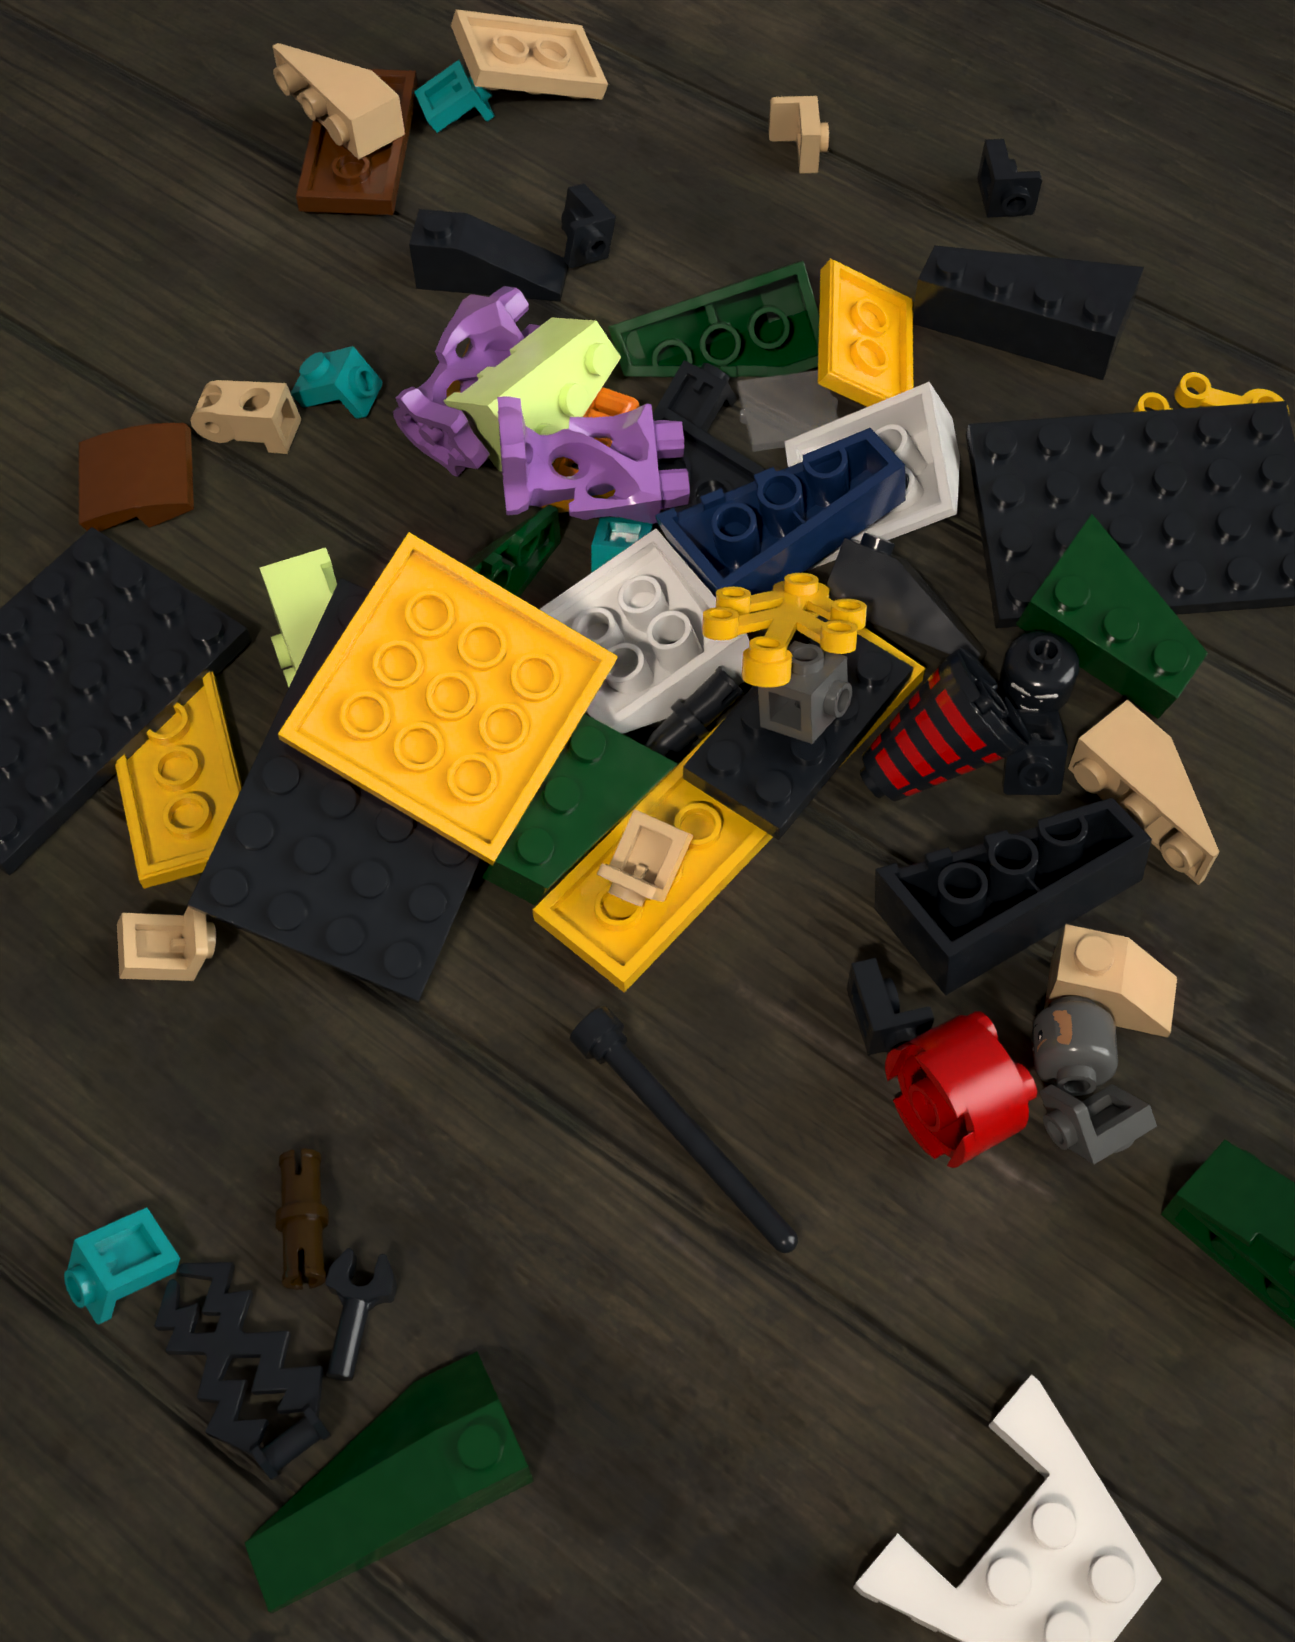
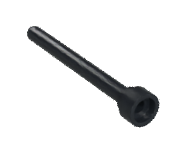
[570,1006,798,1253]

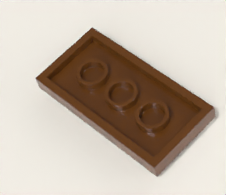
[296,69,418,215]

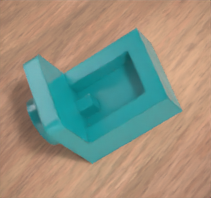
[291,346,383,419]

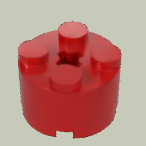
[885,1011,1037,1168]

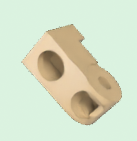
[190,380,302,454]

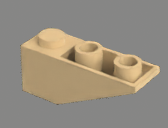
[272,43,405,160]
[1068,700,1219,885]

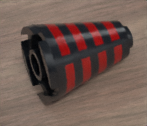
[860,647,1030,802]

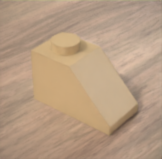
[1044,924,1177,1038]

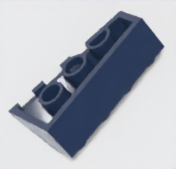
[655,428,906,597]

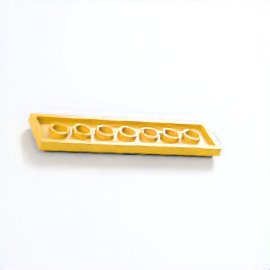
[533,627,925,993]

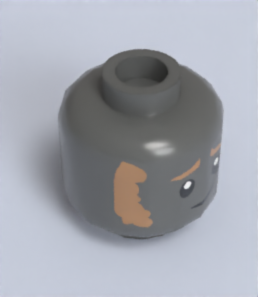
[1032,996,1118,1096]

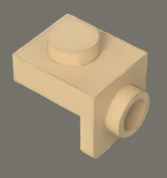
[769,96,829,173]
[597,809,694,907]
[117,906,216,981]

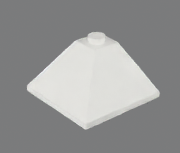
[785,382,960,571]
[539,529,750,734]

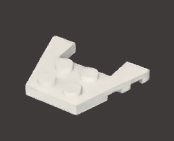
[853,1374,1162,1642]

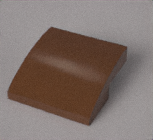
[79,423,194,532]

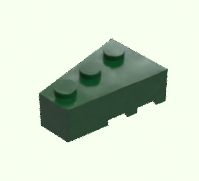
[1016,514,1208,719]
[482,714,678,905]
[1161,1139,1295,1329]

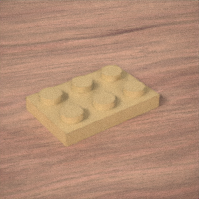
[451,10,608,100]

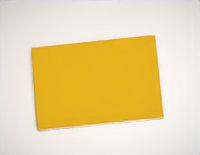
[818,259,913,407]

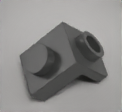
[1040,1084,1157,1164]

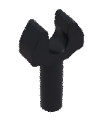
[325,1248,397,1381]

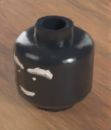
[999,631,1079,711]

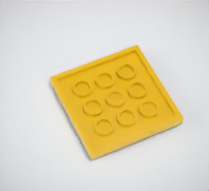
[278,532,618,866]

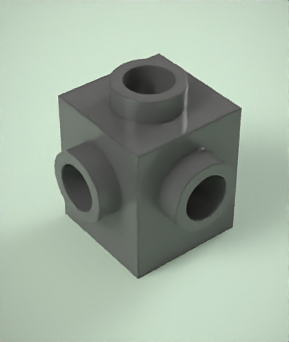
[758,641,852,744]

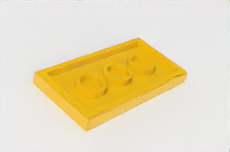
[115,671,243,889]

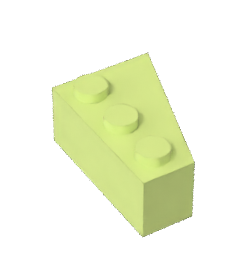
[443,318,621,472]
[260,547,337,688]

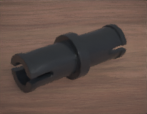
[640,666,745,761]

